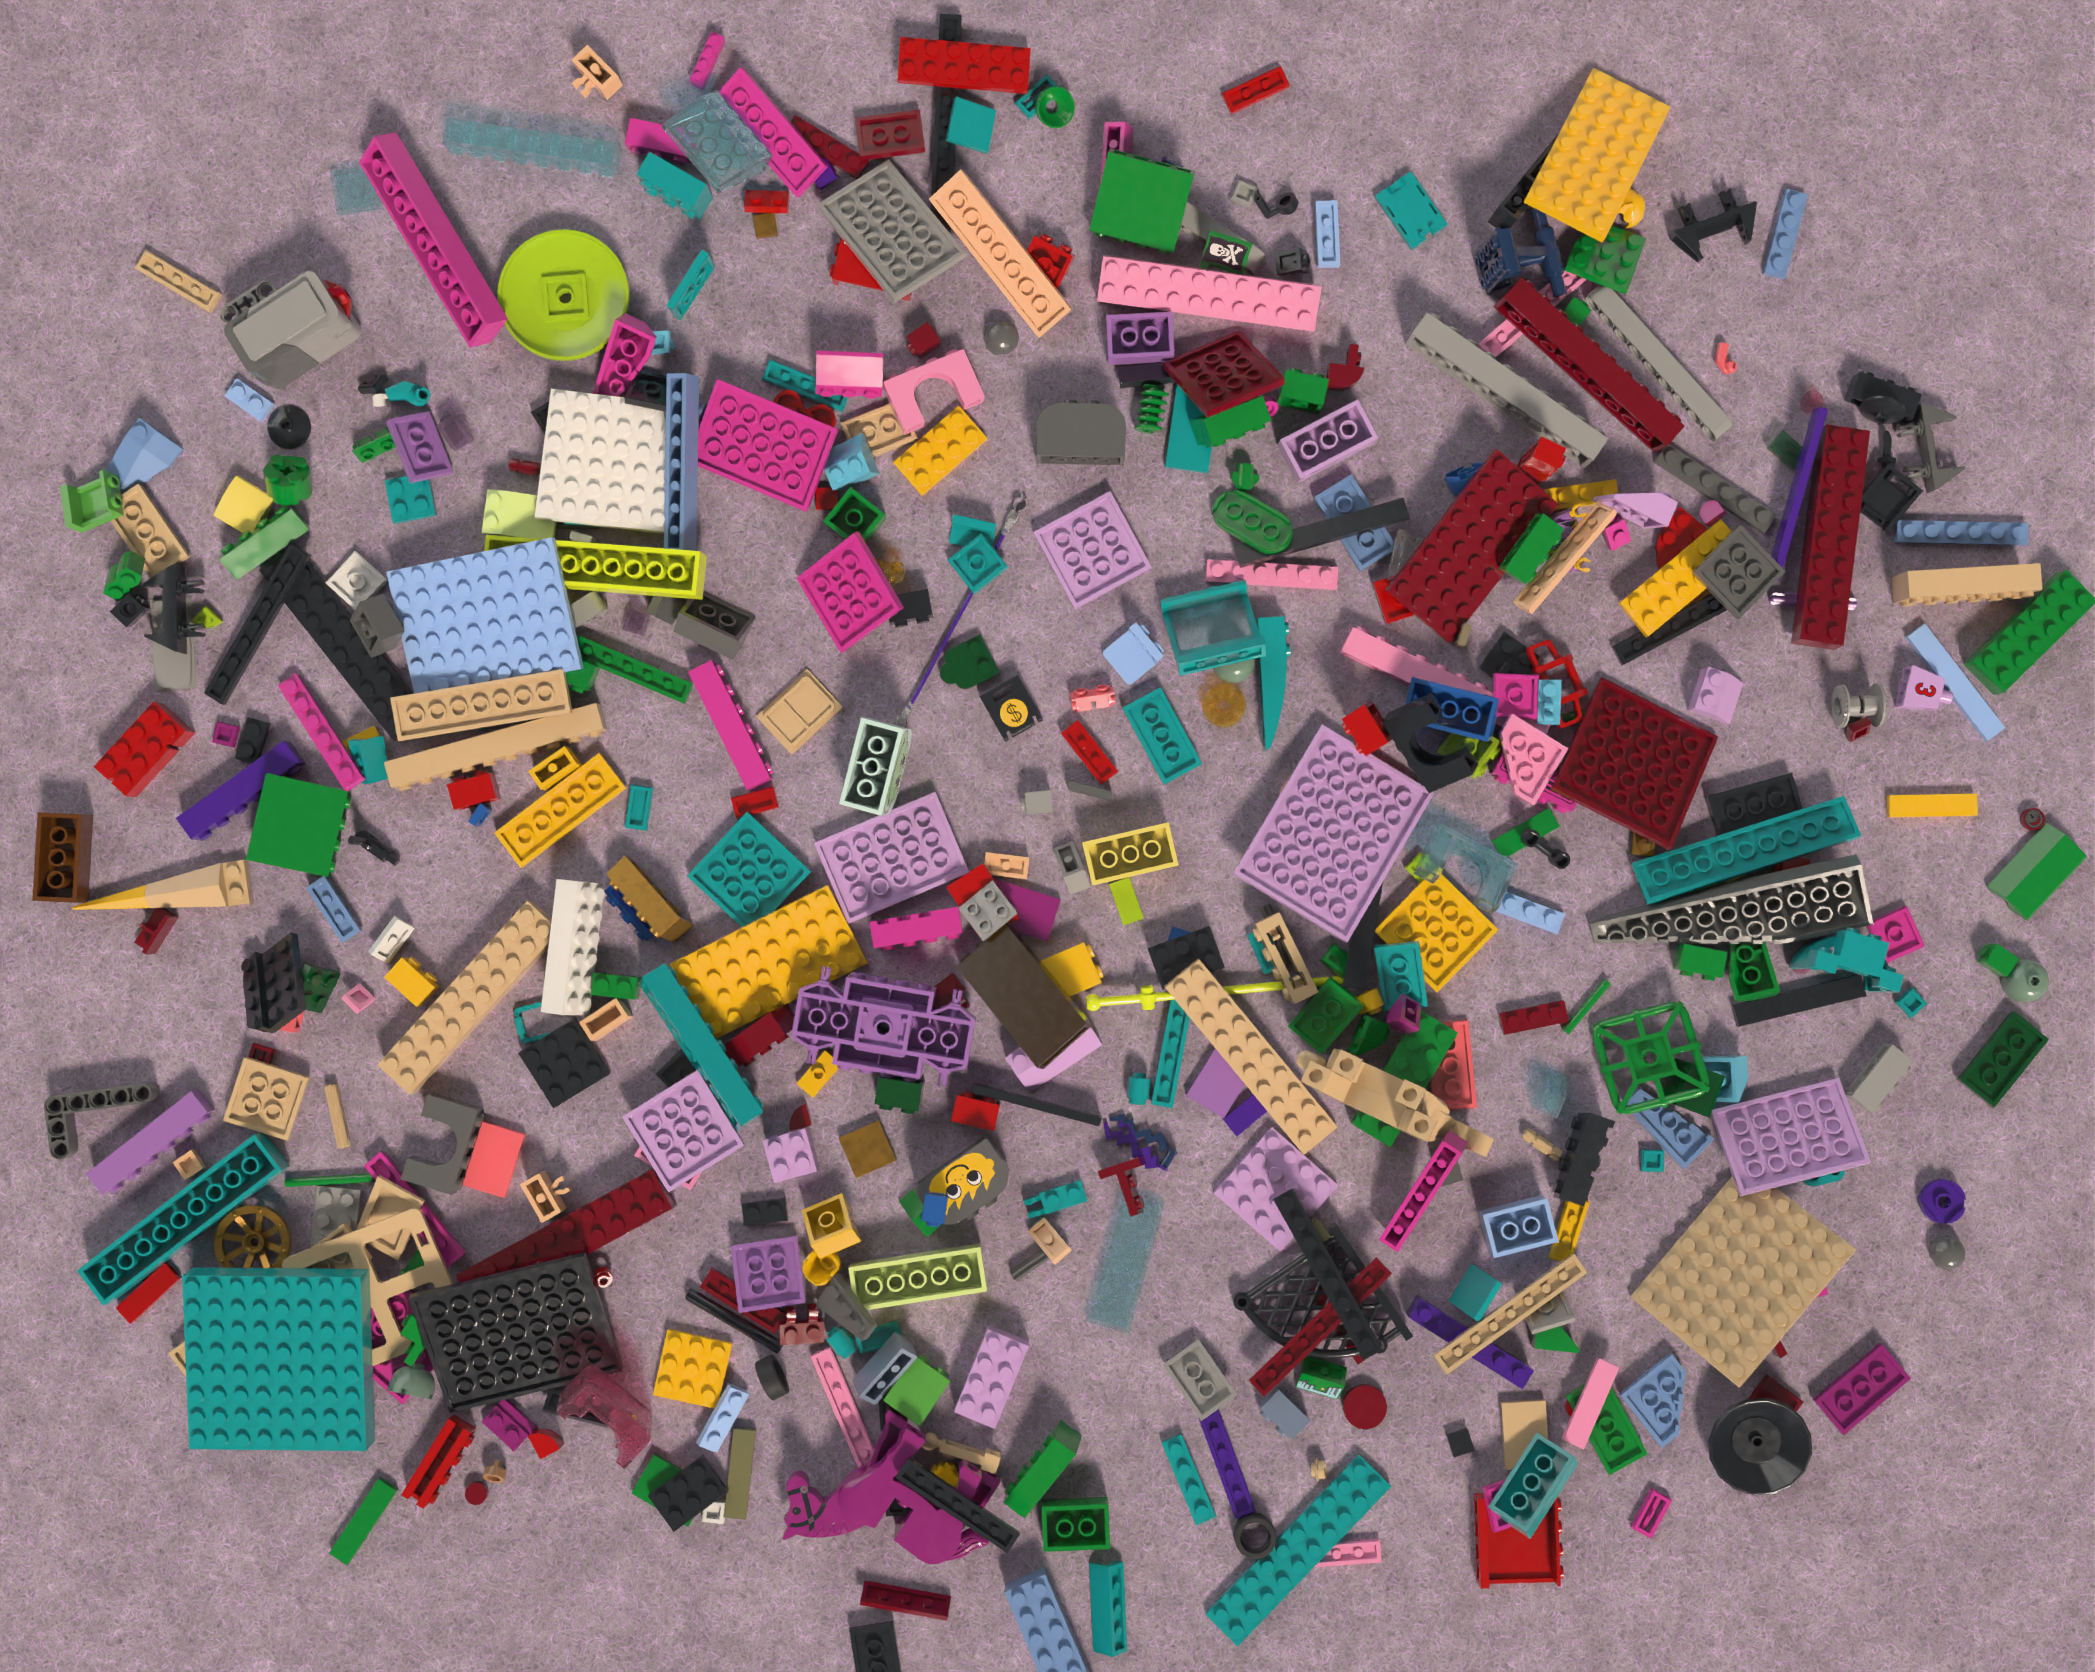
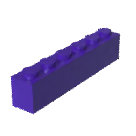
[176,741,306,841]
[1405,1295,1534,1390]

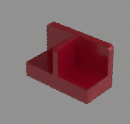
[134,908,179,955]

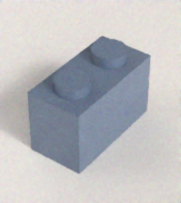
[1258,1385,1310,1440]

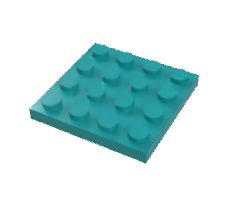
[687,812,812,927]

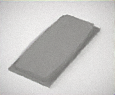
[150,597,197,691]

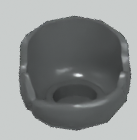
[984,321,1019,355]
[1930,1235,1965,1270]

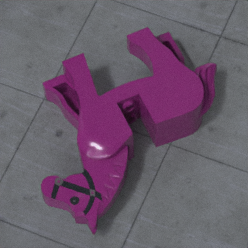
[782,1405,1000,1564]

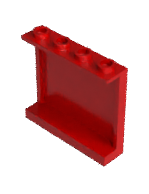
[1474,1493,1564,1589]

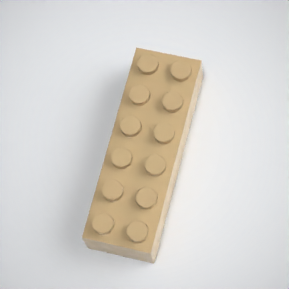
[1891,563,2042,607]

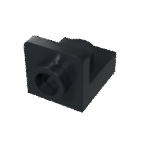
[1275,247,1310,276]

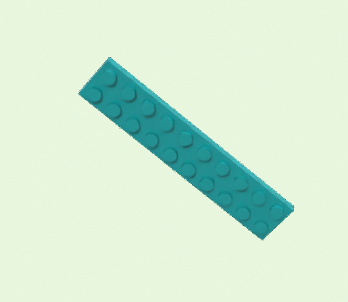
[1631,796,1862,905]
[1206,1453,1392,1647]

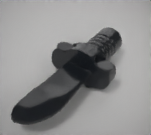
[1877,430,1896,468]

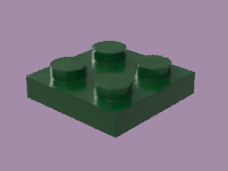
[302,963,341,1013]

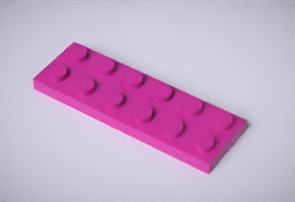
[713,67,828,198]

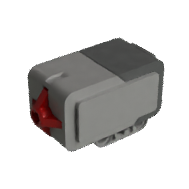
[219,271,361,389]

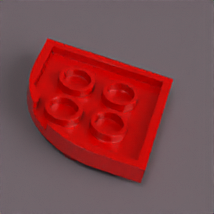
[1655,507,1708,569]

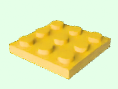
[653,1329,733,1409]

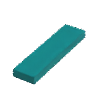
[762,359,849,413]

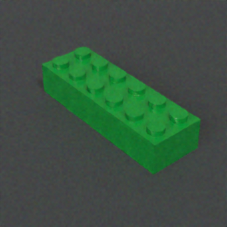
[1963,570,2095,695]
[1350,1011,1458,1147]

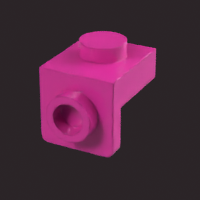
[1603,514,1631,551]

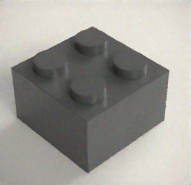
[350,594,405,658]

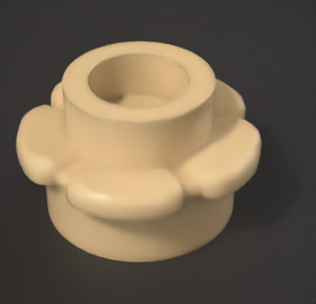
[1311,1458,1327,1481]

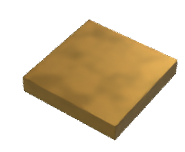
[839,1120,897,1178]

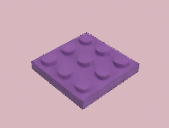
[731,1236,805,1313]

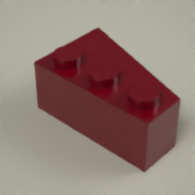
[724,1004,795,1067]

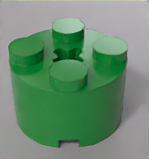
[263,455,313,506]

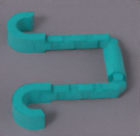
[513,1002,553,1044]

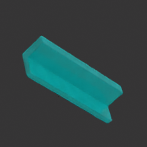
[1089,1561,1128,1657]

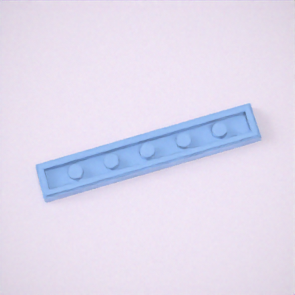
[1905,623,2005,741]

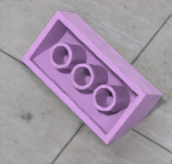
[1005,1028,1103,1093]

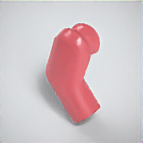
[1715,343,1737,374]

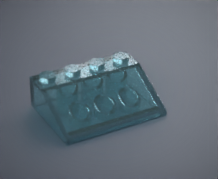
[661,90,773,193]

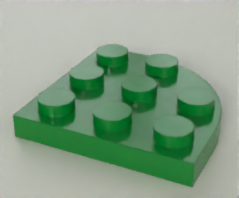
[1564,227,1646,294]

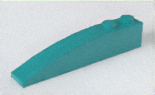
[1256,616,1290,751]

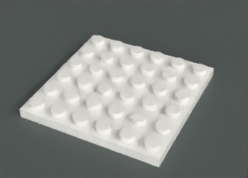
[535,389,666,534]

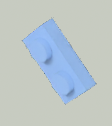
[224,379,275,422]

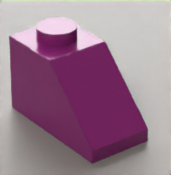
[1387,993,1421,1034]

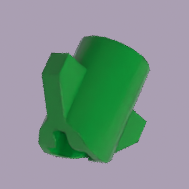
[1230,463,1259,492]

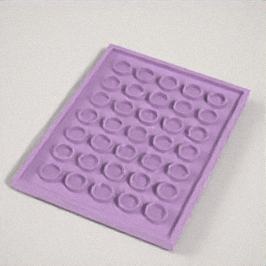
[1233,724,1434,943]

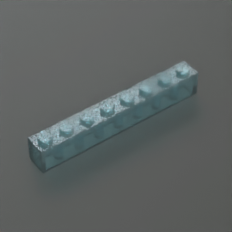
[442,118,623,177]

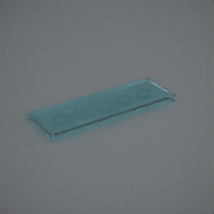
[1086,1193,1164,1333]

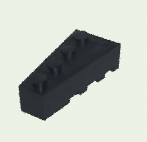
[1552,1113,1615,1206]

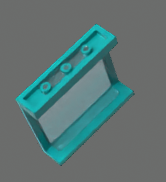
[1160,580,1266,676]

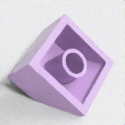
[1688,667,1743,724]

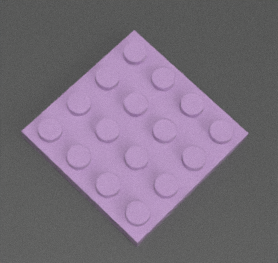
[1033,491,1152,610]
[622,1070,745,1193]
[1214,1126,1338,1252]

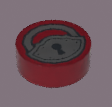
[2020,808,2045,830]

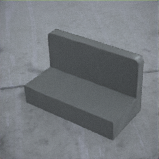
[646,596,686,625]

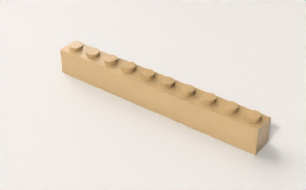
[384,703,607,791]

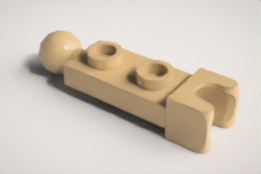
[922,1432,1001,1474]

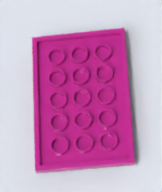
[698,379,839,512]

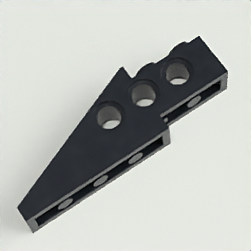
[1488,133,1559,229]

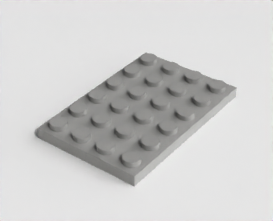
[817,160,966,303]

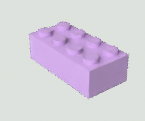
[1277,399,1378,484]
[954,1324,1029,1429]

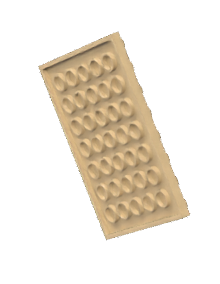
[1630,1177,1856,1388]

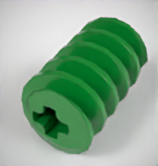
[1134,384,1169,434]

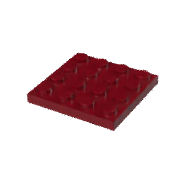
[1163,330,1285,418]

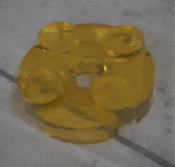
[1202,683,1246,728]

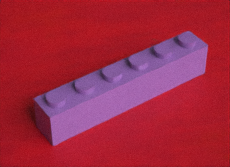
[86,1089,215,1195]

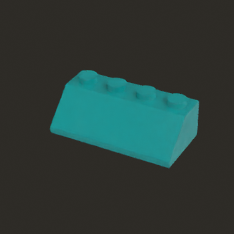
[1488,1432,1578,1539]

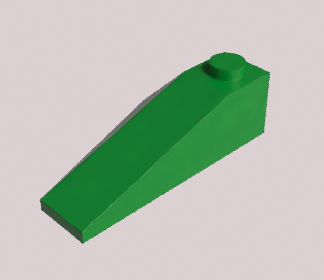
[1729,942,1780,1002]

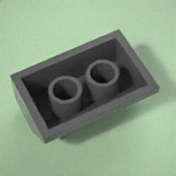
[674,592,756,660]

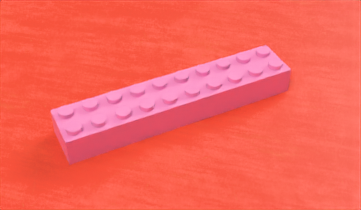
[1097,255,1322,331]

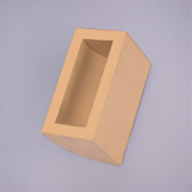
[579,998,633,1041]

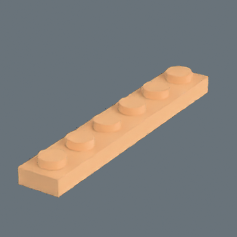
[1513,501,1617,614]

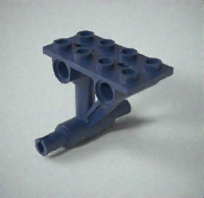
[1475,209,1567,297]

